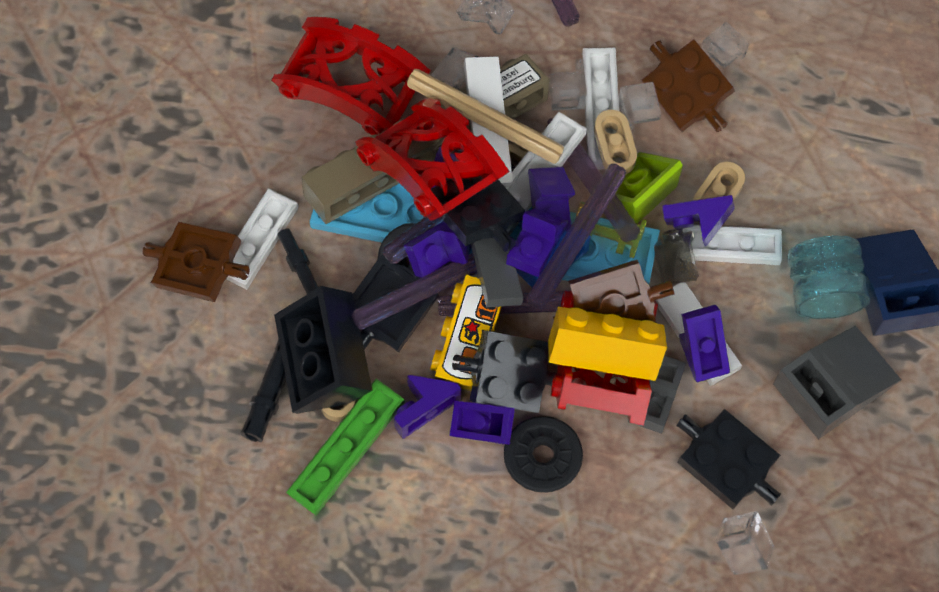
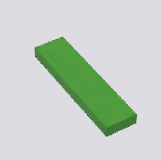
[286,379,405,516]

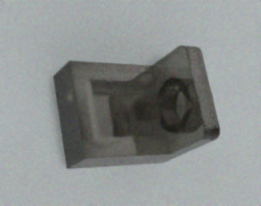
[654,229,699,284]

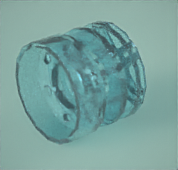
[787,235,870,319]

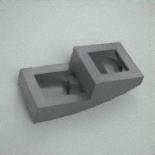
[628,355,686,434]

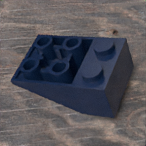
[847,229,939,336]

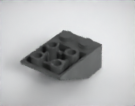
[773,326,902,440]

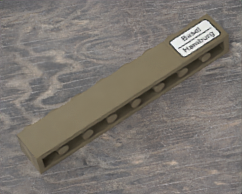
[301,54,550,224]

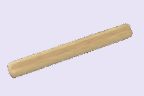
[407,69,564,164]

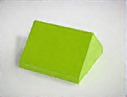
[593,152,683,225]

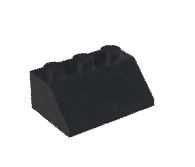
[274,286,373,414]

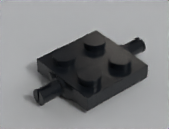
[431,176,525,252]
[353,254,439,352]
[452,330,557,413]
[676,409,781,510]

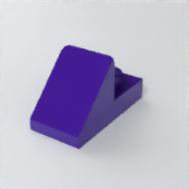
[528,167,575,231]
[662,195,735,247]
[506,208,568,277]
[404,221,471,278]
[679,304,730,382]
[393,375,461,439]
[449,401,515,445]

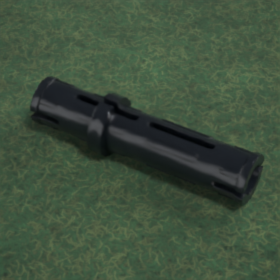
[240,339,286,443]

